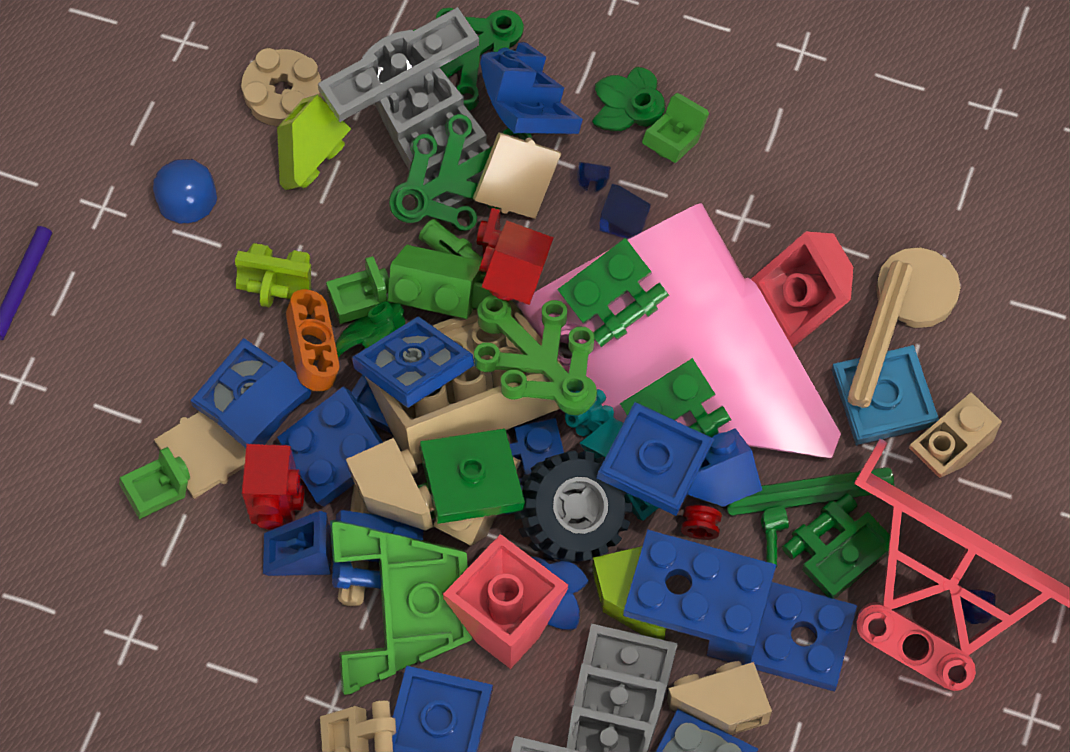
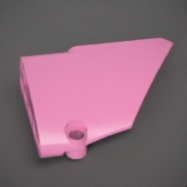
[518,203,841,459]

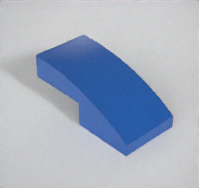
[218,361,312,448]

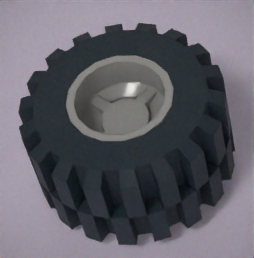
[514,451,632,562]

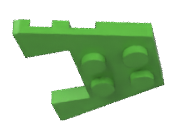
[330,520,472,695]

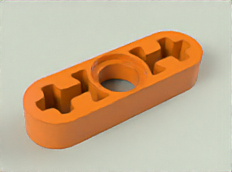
[286,289,340,391]

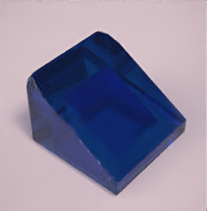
[600,184,651,239]

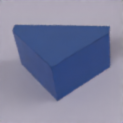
[263,511,331,576]

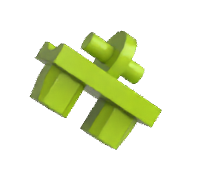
[235,243,311,308]

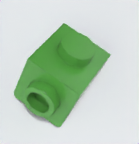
[642,93,709,163]
[326,256,389,324]
[119,447,190,519]

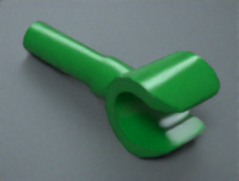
[761,505,789,568]

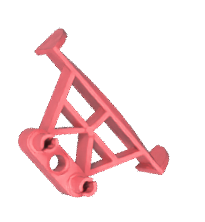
[854,439,1070,691]

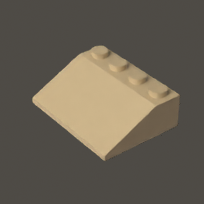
[365,300,564,465]

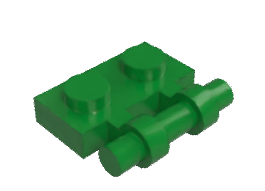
[557,238,670,347]
[620,358,732,438]
[782,494,890,599]

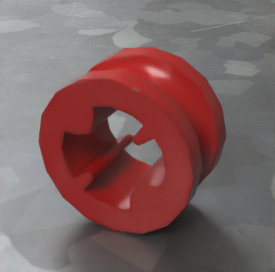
[681,505,722,540]

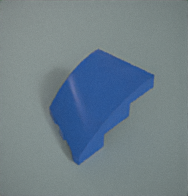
[480,42,583,134]

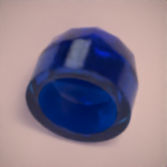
[577,162,611,192]
[960,590,996,624]

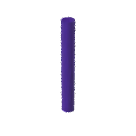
[0,226,53,340]

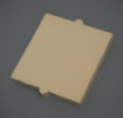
[473,132,561,219]
[154,411,246,499]

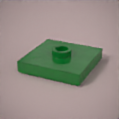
[419,428,525,524]

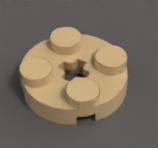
[241,48,322,126]

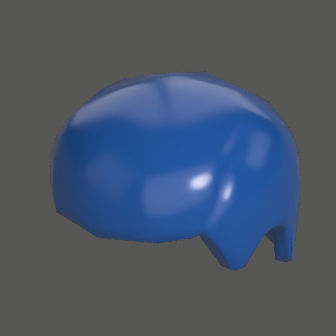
[153,159,217,224]

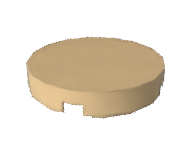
[876,247,961,328]

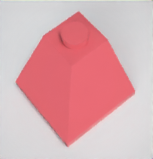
[751,231,854,348]
[443,534,568,669]

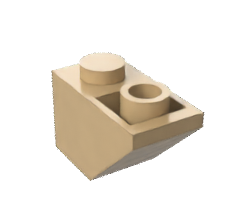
[909,392,1002,478]
[346,438,434,531]
[667,661,772,735]

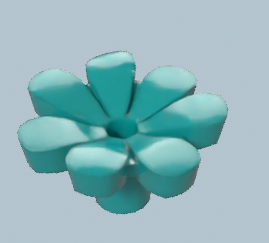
[565,389,614,436]

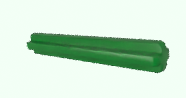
[726,467,895,516]

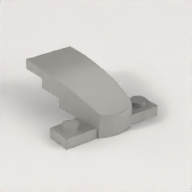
[318,7,489,208]
[511,623,678,752]

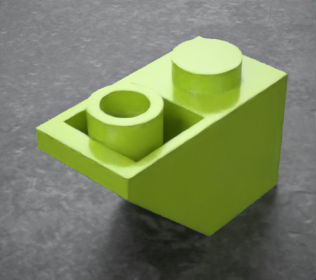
[277,94,351,190]
[592,546,666,640]

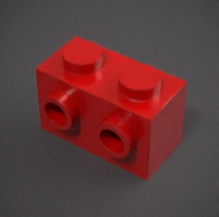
[479,220,554,305]
[242,444,304,530]

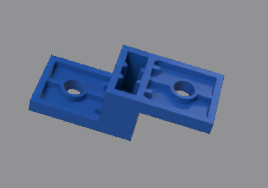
[623,529,857,692]

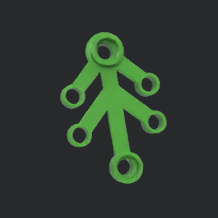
[474,295,597,415]

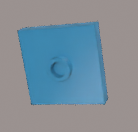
[832,345,939,445]

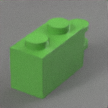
[387,244,507,319]

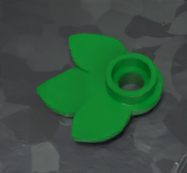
[592,67,666,131]
[335,301,406,357]

